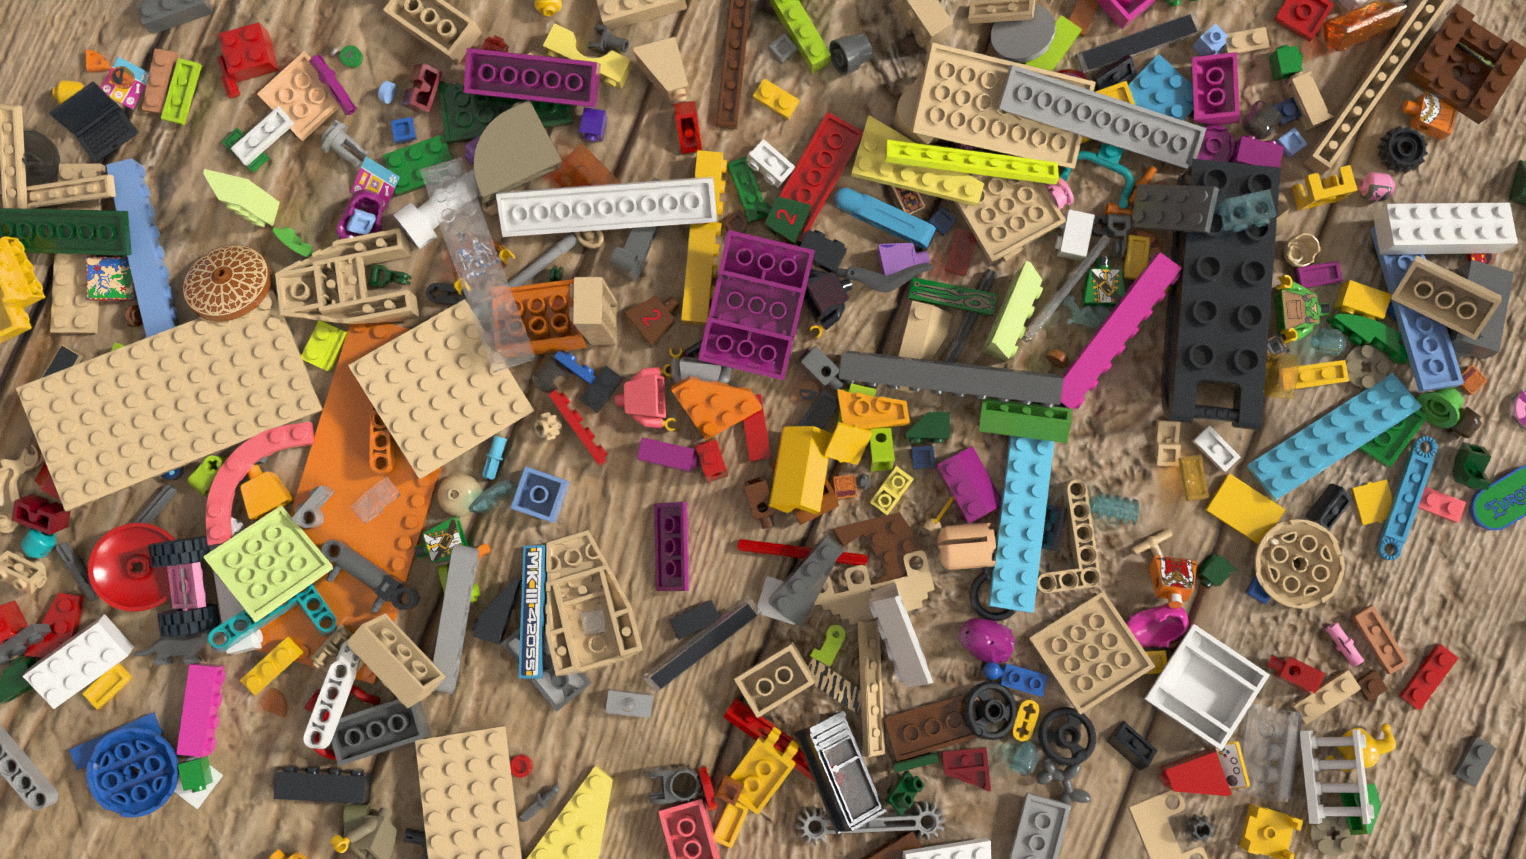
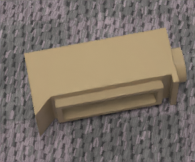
[1284,71,1335,132]

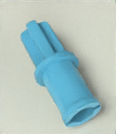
[482,436,507,480]

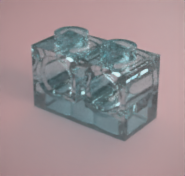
[1219,189,1277,232]

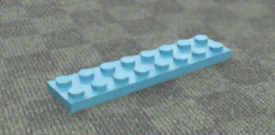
[1247,373,1422,502]
[988,436,1054,613]

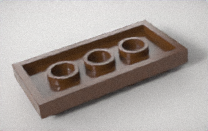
[884,692,979,762]

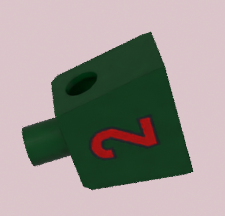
[756,197,811,245]

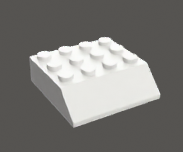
[869,583,933,687]
[1144,624,1270,750]

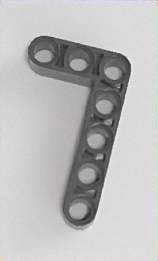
[610,178,660,282]

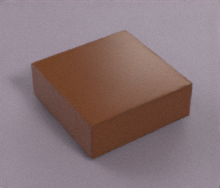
[715,775,745,806]

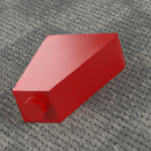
[1159,749,1232,796]

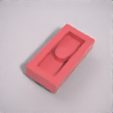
[1418,486,1466,523]

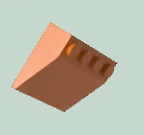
[491,279,587,359]

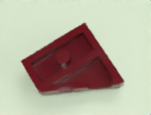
[941,746,991,791]

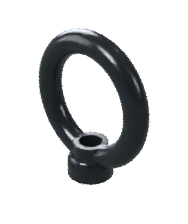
[969,567,1016,621]

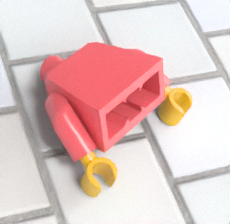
[615,364,676,431]

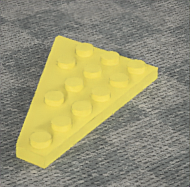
[527,765,613,859]

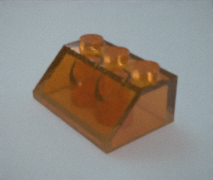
[1322,0,1407,51]
[554,143,621,188]

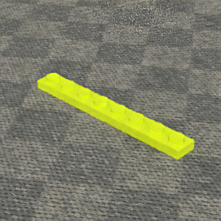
[885,139,1059,185]

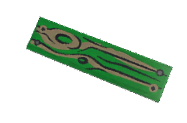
[908,277,998,316]

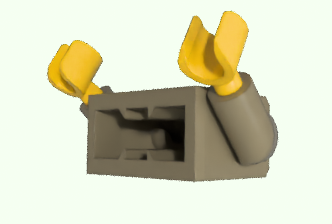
[330,808,397,859]

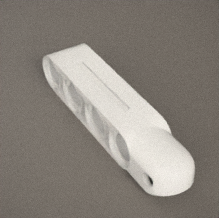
[303,639,360,749]

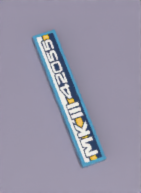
[519,545,546,679]

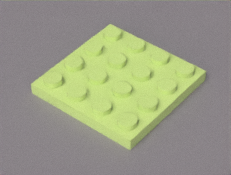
[203,505,333,623]

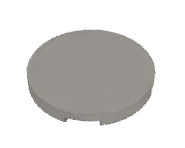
[991,4,1056,63]

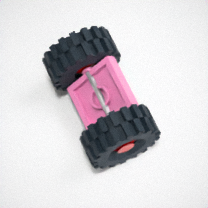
[148,536,220,637]

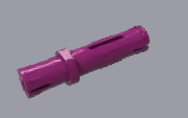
[309,55,357,116]

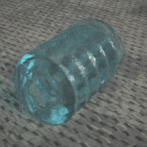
[1090,491,1139,526]

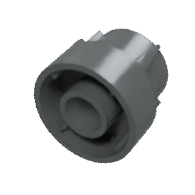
[829,33,873,76]

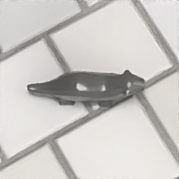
[133,629,221,665]

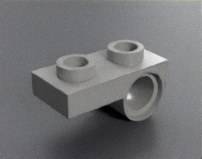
[291,485,334,528]

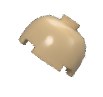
[437,474,482,517]

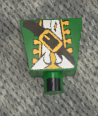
[1080,257,1125,307]
[414,517,468,563]

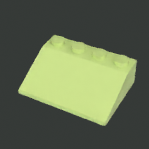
[982,261,1043,362]

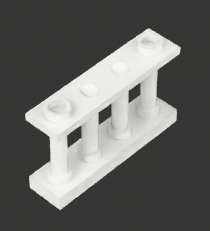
[1300,730,1374,824]

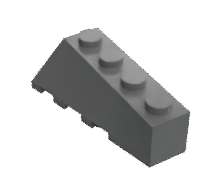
[769,532,844,627]

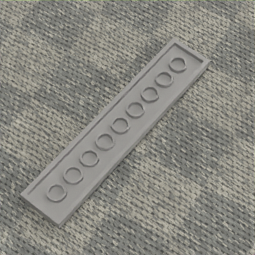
[996,65,1207,170]

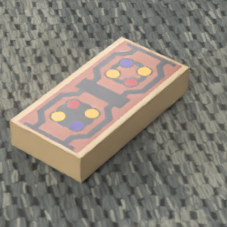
[891,186,925,215]

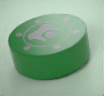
[340,45,363,68]

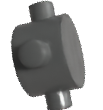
[860,473,870,490]

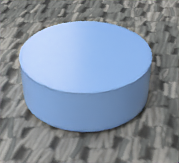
[378,81,397,104]

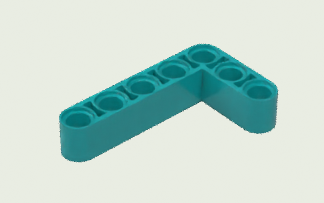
[208,584,336,652]

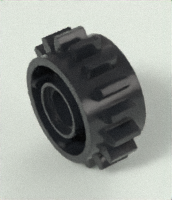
[1377,126,1428,174]

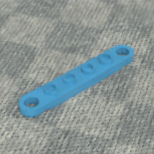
[1377,436,1438,560]

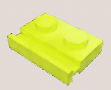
[301,321,347,372]

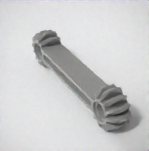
[796,800,946,846]

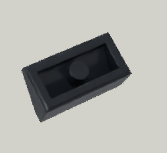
[1306,483,1353,531]
[1107,721,1158,770]

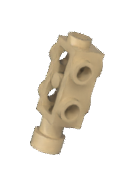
[0,550,47,594]

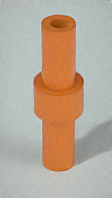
[1128,166,1157,206]

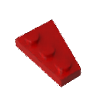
[25,593,84,658]

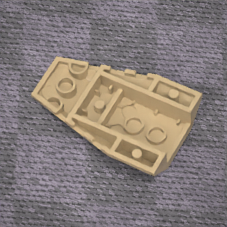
[546,530,643,676]

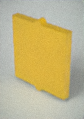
[824,422,872,465]
[1351,479,1393,525]

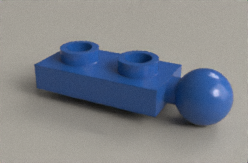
[983,662,1048,697]

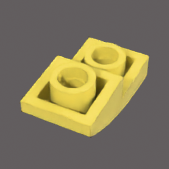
[870,465,914,515]

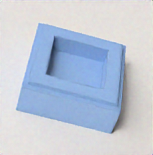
[1276,127,1307,158]
[346,209,376,235]

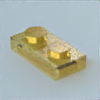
[1178,455,1209,501]

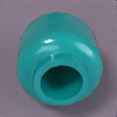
[20,528,57,558]

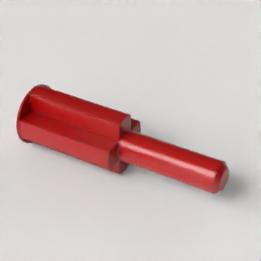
[217,56,240,98]

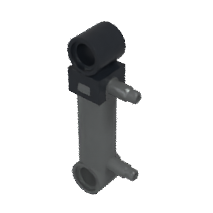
[321,540,420,613]

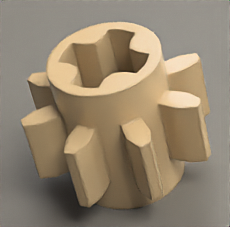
[534,412,562,441]

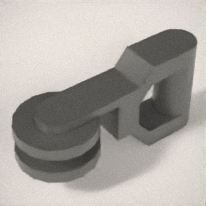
[1107,214,1131,257]

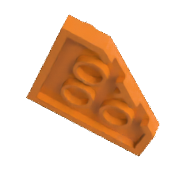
[671,376,762,440]

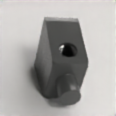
[795,346,844,392]

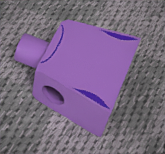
[877,243,930,277]

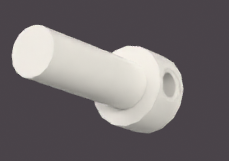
[393,168,479,250]

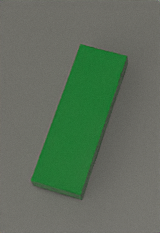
[727,156,766,224]

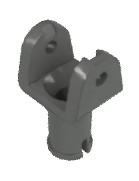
[587,24,629,55]

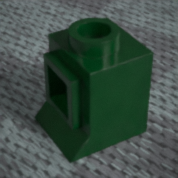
[1196,554,1238,589]

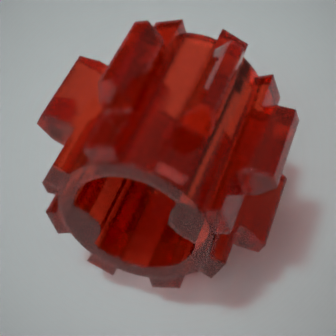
[482,35,509,52]

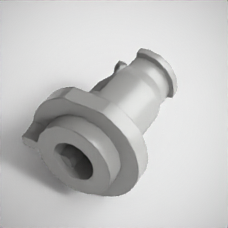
[320,120,370,169]

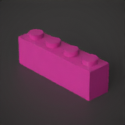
[176,663,226,757]

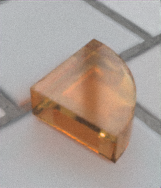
[263,688,288,717]

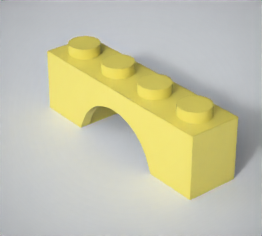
[543,23,633,89]

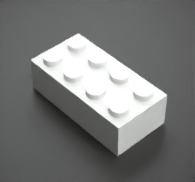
[23,614,134,709]

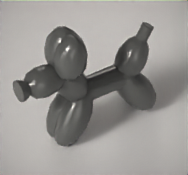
[1036,756,1091,803]

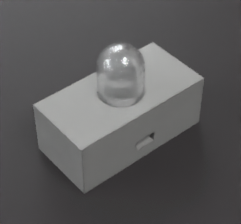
[605,689,654,718]

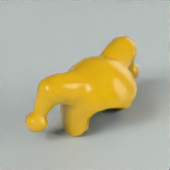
[1326,723,1396,773]

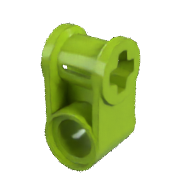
[187,455,227,497]

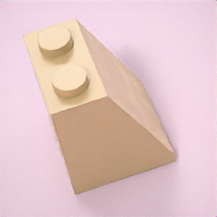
[633,37,691,105]

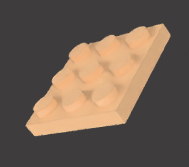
[257,51,340,141]

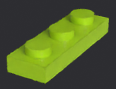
[161,58,202,126]

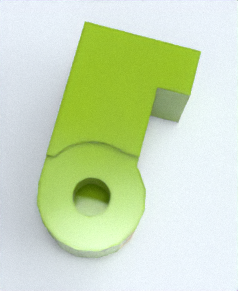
[810,624,846,666]

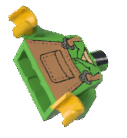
[1274,275,1330,344]

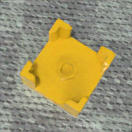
[1291,165,1357,211]
[1239,803,1303,859]

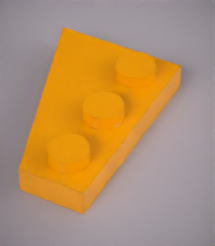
[837,389,910,430]

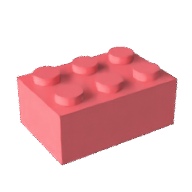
[658,794,721,859]

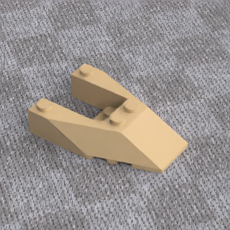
[275,228,419,324]

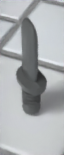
[519,785,559,822]

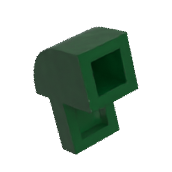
[1453,442,1491,490]

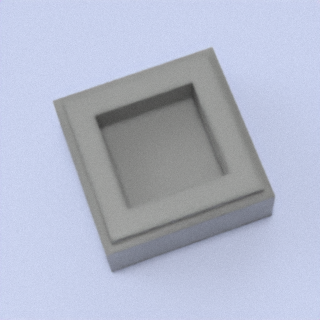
[769,33,798,64]

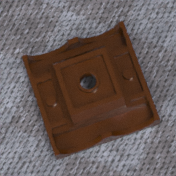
[1405,4,1526,124]

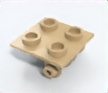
[311,624,365,677]

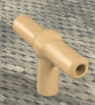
[1131,529,1172,556]

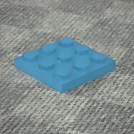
[1128,54,1194,121]

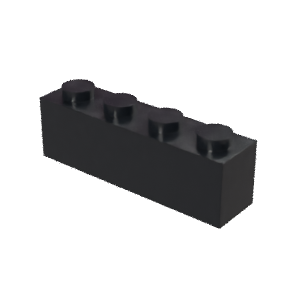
[273,765,371,804]

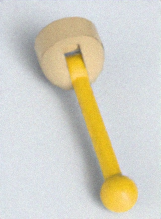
[922,497,953,537]

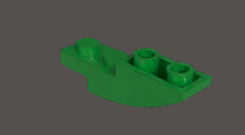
[1326,314,1410,365]

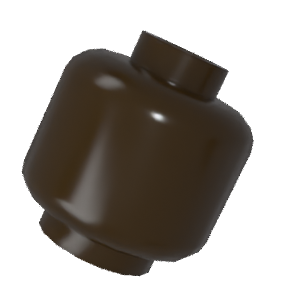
[1447,406,1482,439]

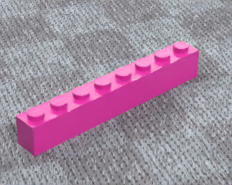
[1060,252,1181,411]

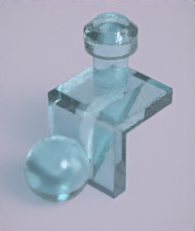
[1062,295,1109,329]

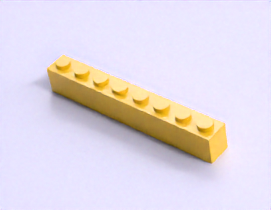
[681,150,727,326]

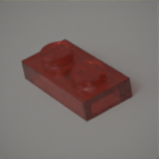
[944,229,976,277]

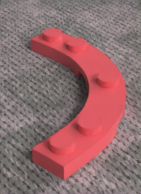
[206,422,315,546]

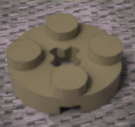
[1343,345,1390,389]
[1307,816,1356,856]

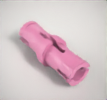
[1325,622,1364,667]

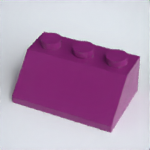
[935,446,1001,524]

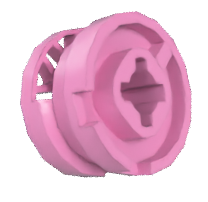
[1044,177,1074,210]

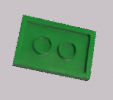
[383,134,458,197]

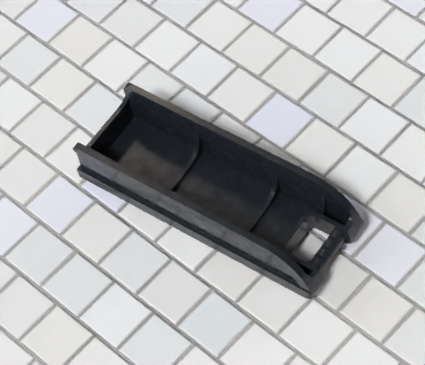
[1161,159,1281,430]

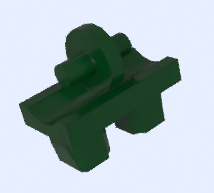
[885,770,925,816]

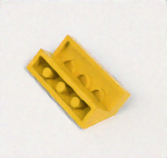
[768,426,832,515]

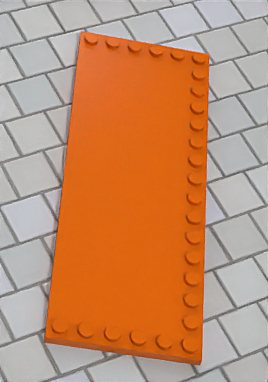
[257,322,443,684]

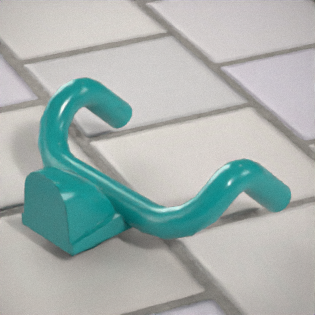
[1060,143,1134,208]

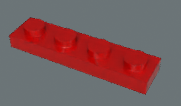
[548,389,608,466]

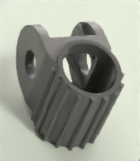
[644,763,701,804]

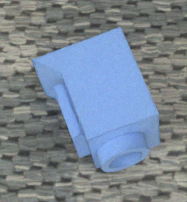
[1192,23,1228,56]

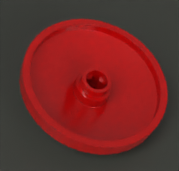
[88,523,176,612]

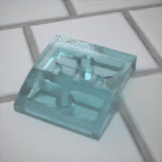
[468,480,517,513]

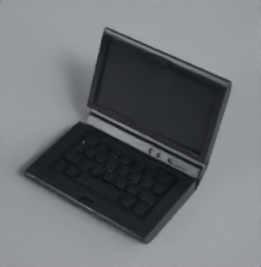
[49,81,139,164]

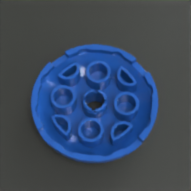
[86,727,179,817]

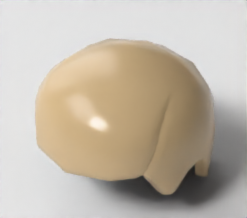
[1283,233,1320,268]

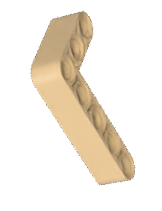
[1036,479,1101,593]

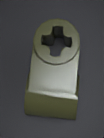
[343,804,371,850]

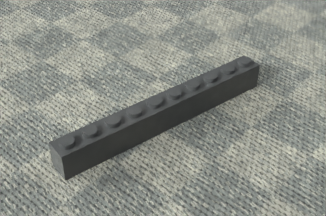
[839,350,1064,407]

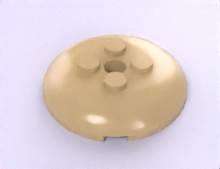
[1254,519,1345,608]

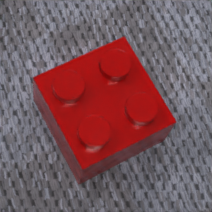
[218,22,279,82]

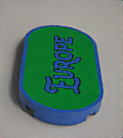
[1469,465,1526,530]

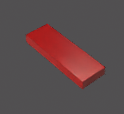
[743,394,771,462]

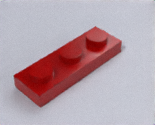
[1398,644,1459,711]

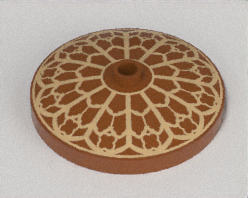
[182,245,272,322]

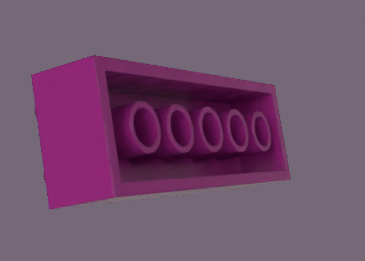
[464,48,601,108]

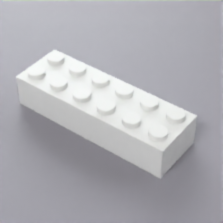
[1373,203,1518,255]

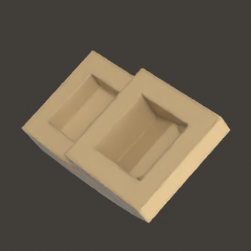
[1155,419,1181,466]

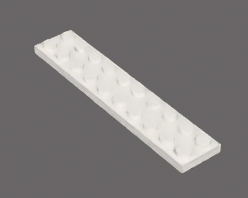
[496,177,717,237]

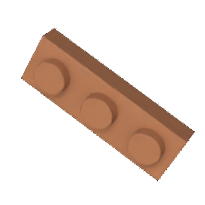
[141,49,179,115]
[1352,605,1409,674]

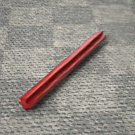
[737,539,867,566]

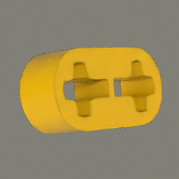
[1011,699,1039,741]

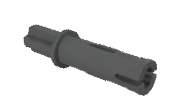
[55,542,100,602]

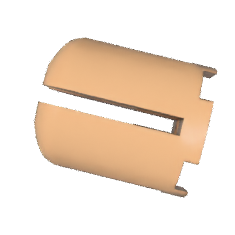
[937,523,996,570]

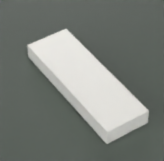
[230,106,295,166]

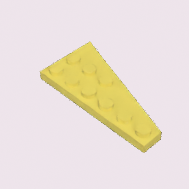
[852,115,984,207]

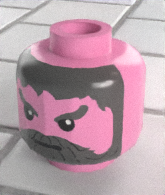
[1358,172,1395,202]

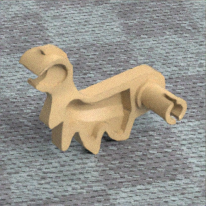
[0,445,45,533]

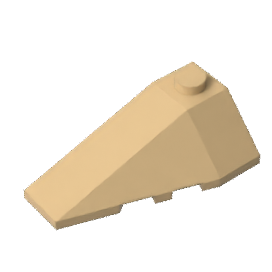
[896,301,952,393]

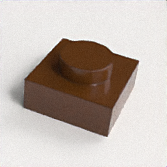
[1356,670,1388,701]

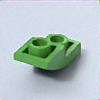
[273,226,314,258]

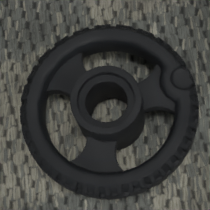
[963,681,1017,740]
[1038,707,1096,766]

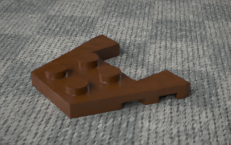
[833,512,924,591]

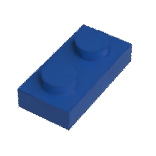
[554,351,595,385]

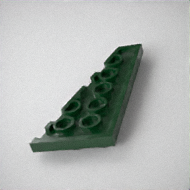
[438,81,573,144]

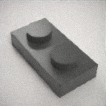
[1452,736,1497,787]

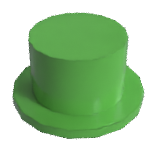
[1416,387,1463,428]

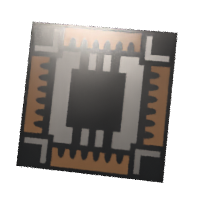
[1267,333,1290,362]

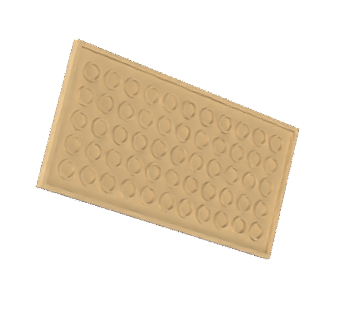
[16,290,323,511]

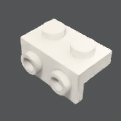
[746,139,795,188]

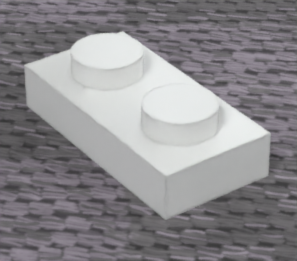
[1192,426,1240,473]

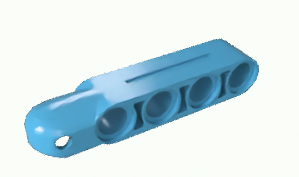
[834,187,936,249]

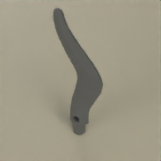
[837,263,934,293]

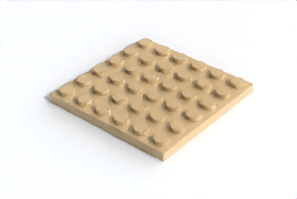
[348,299,534,479]

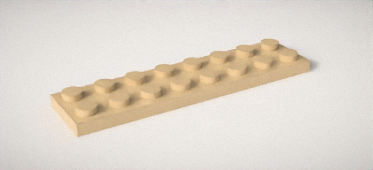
[50,164,106,334]

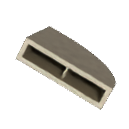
[474,100,562,203]

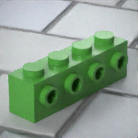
[979,398,1072,443]

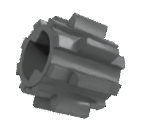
[1185,814,1215,843]

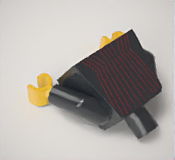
[803,269,852,339]

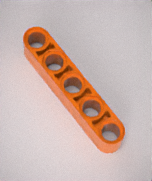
[369,402,396,474]

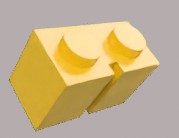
[1334,280,1392,321]

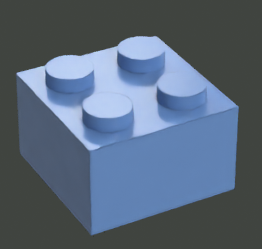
[511,466,570,523]

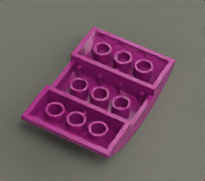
[698,230,815,380]

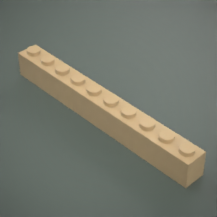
[1303,0,1449,175]

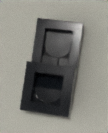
[669,600,721,640]

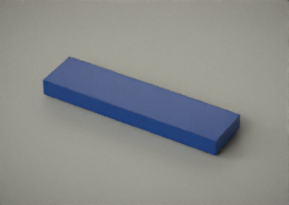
[69,712,162,770]

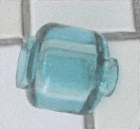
[1310,328,1346,357]
[1007,741,1040,776]

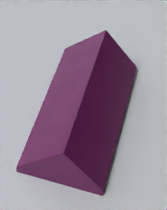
[654,502,690,591]

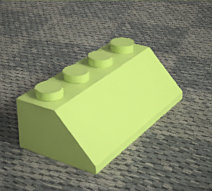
[203,169,280,228]

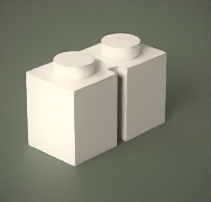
[1055,210,1094,261]

